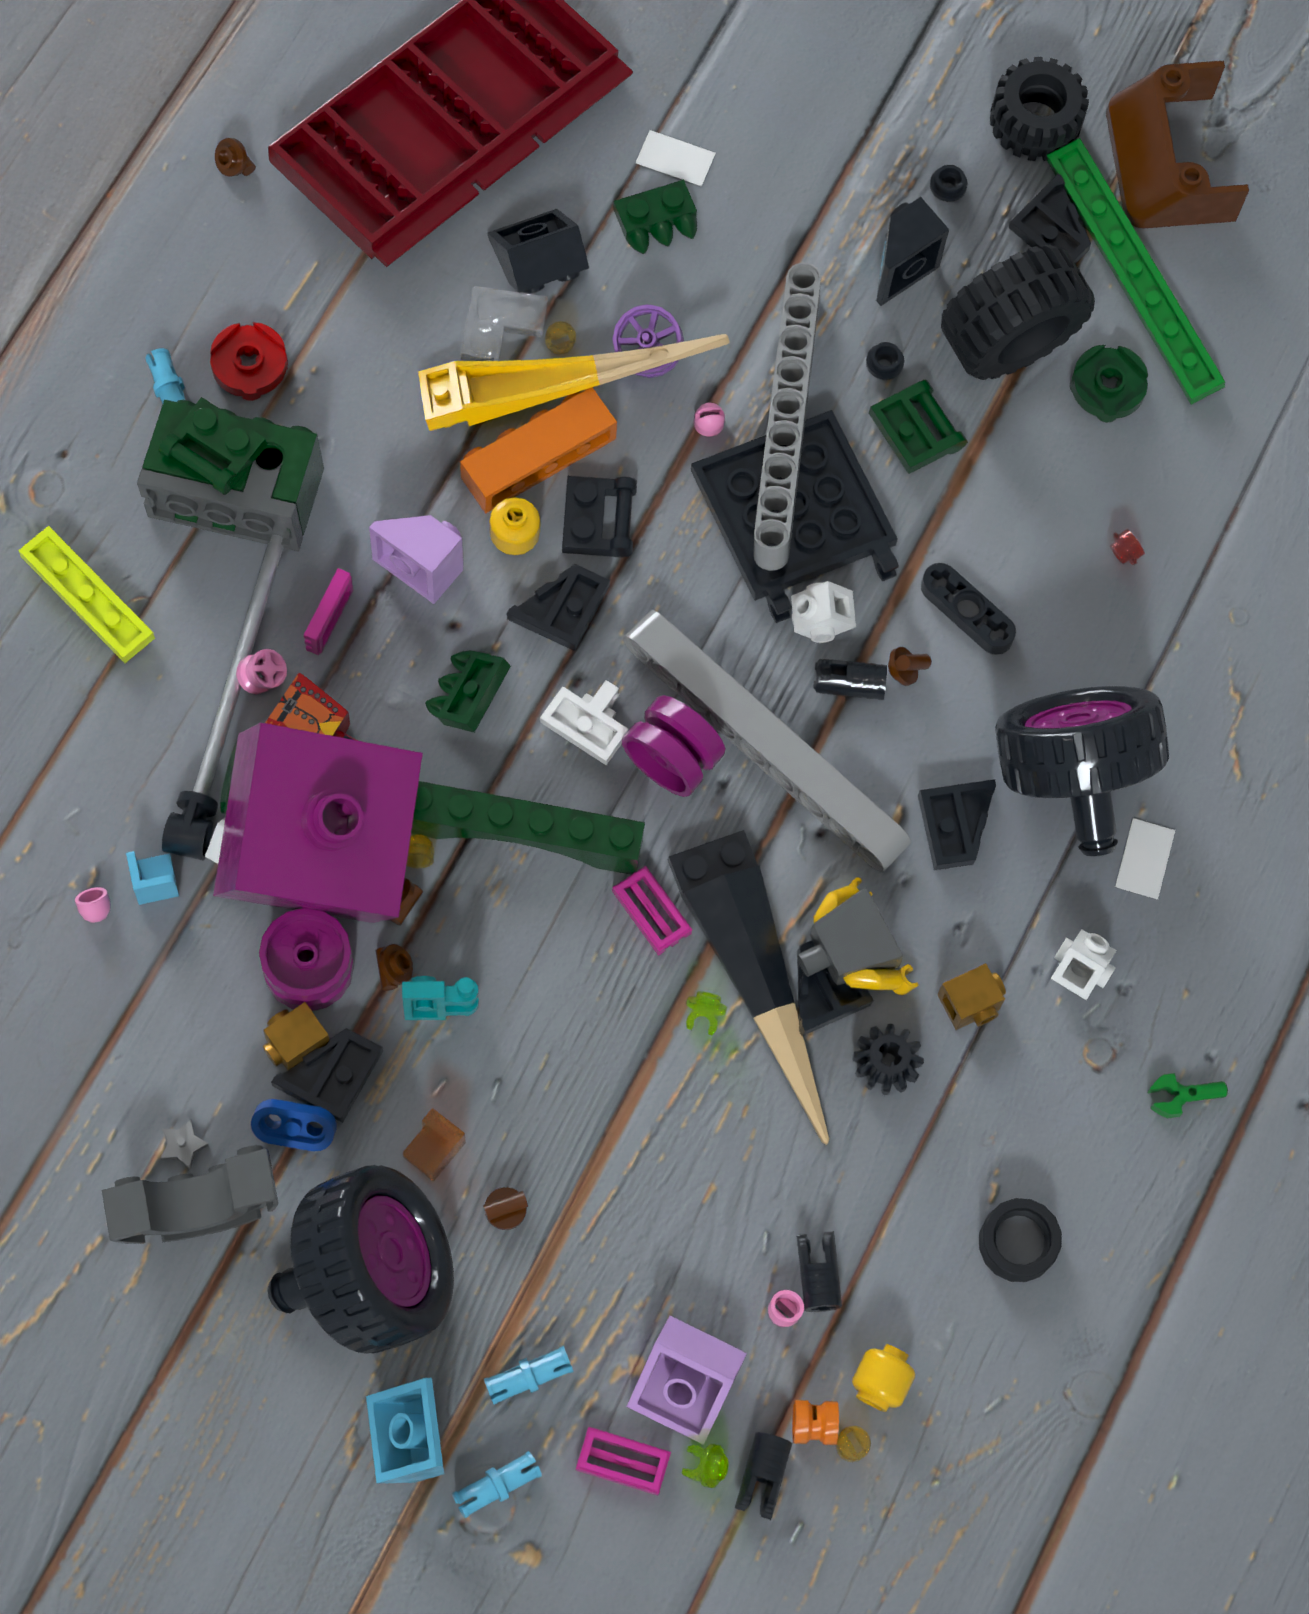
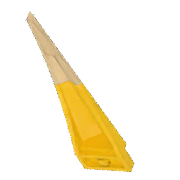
[418,334,730,431]

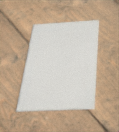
[636,130,716,186]
[1115,818,1175,899]

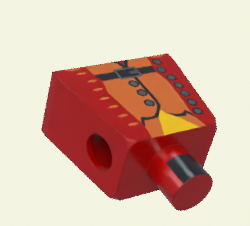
[265,673,358,741]

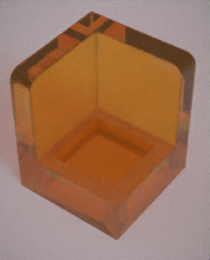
[403,1108,466,1181]

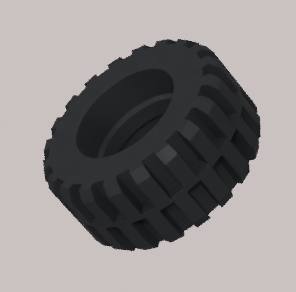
[941,245,1095,380]

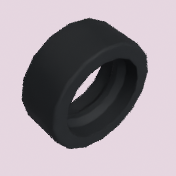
[979,1198,1062,1282]

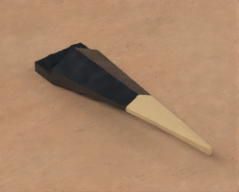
[667,830,829,1145]

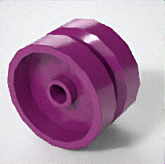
[622,695,726,797]
[259,908,354,1011]

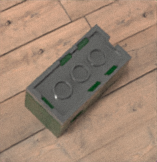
[137,399,324,551]

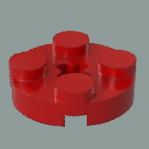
[210,322,288,401]

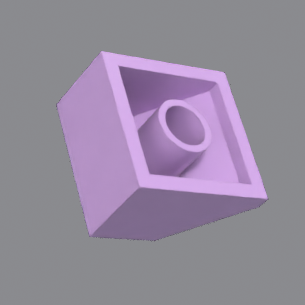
[369,515,463,604]
[626,1316,747,1445]

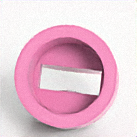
[694,402,725,437]
[75,887,111,923]
[768,1290,804,1327]

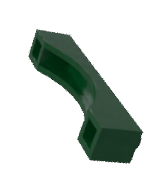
[411,781,645,875]

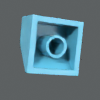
[366,1378,444,1484]

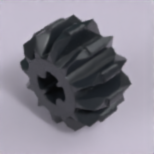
[852,1023,924,1095]

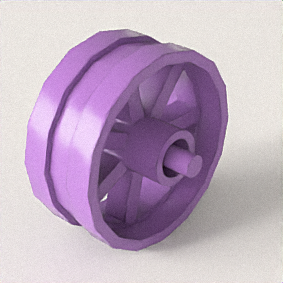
[613,304,684,378]

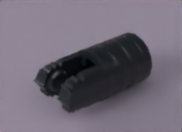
[813,659,887,700]
[796,1231,842,1312]
[735,1432,792,1520]

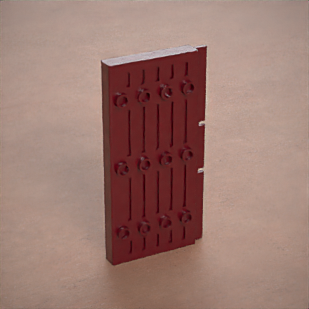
[268,0,633,267]

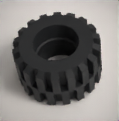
[990,57,1089,161]

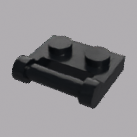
[562,476,637,557]

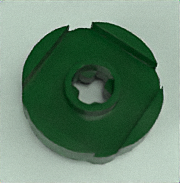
[1070,345,1148,423]

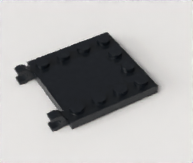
[691,410,899,623]

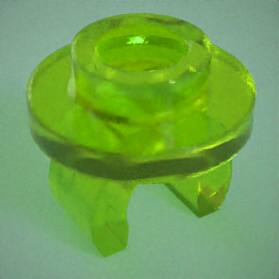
[686,991,727,1035]
[682,1444,729,1488]

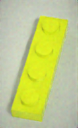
[18,526,155,663]

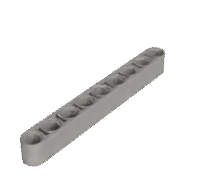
[754,263,821,571]
[623,610,911,872]

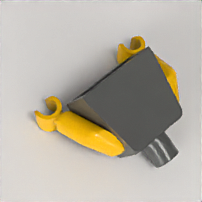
[797,877,919,995]

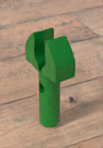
[1147,1073,1228,1119]

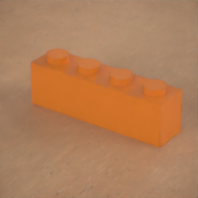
[460,387,617,514]

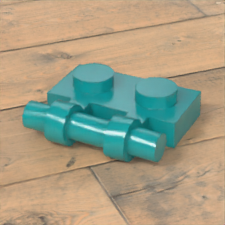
[402,976,479,1020]

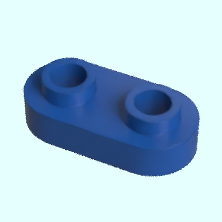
[251,1099,337,1151]

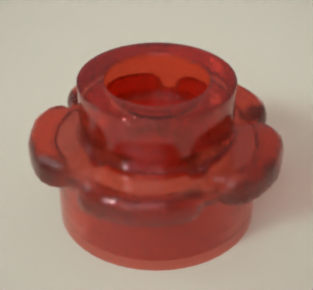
[1110,529,1145,565]

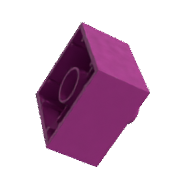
[213,723,423,923]

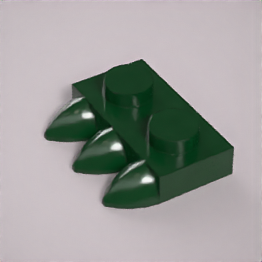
[613,179,697,254]
[425,650,511,733]

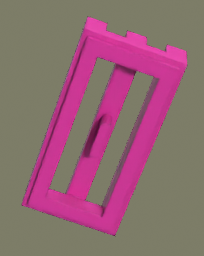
[304,568,353,655]
[612,866,692,956]
[576,1427,671,1496]

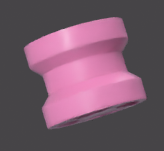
[236,649,287,695]

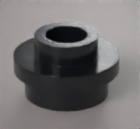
[930,165,968,202]
[866,342,904,380]

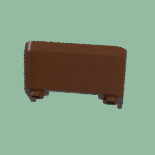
[1106,61,1249,229]

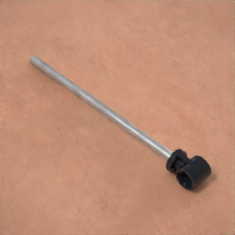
[162,535,284,860]

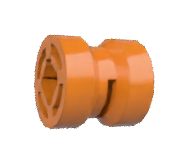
[792,1400,839,1445]

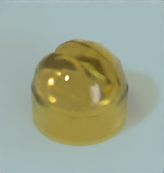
[545,321,576,354]
[406,834,435,868]
[835,1426,871,1462]

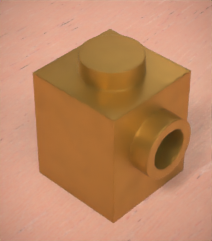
[937,963,1006,1030]
[262,1002,329,1071]

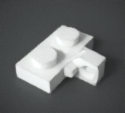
[540,680,629,765]

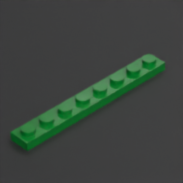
[1047,138,1225,405]

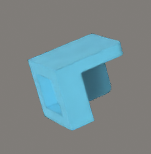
[126,851,179,905]

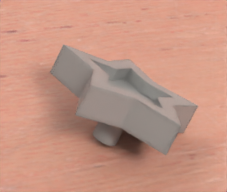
[161,1120,209,1169]

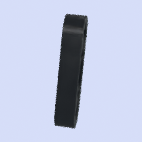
[921,563,1016,655]

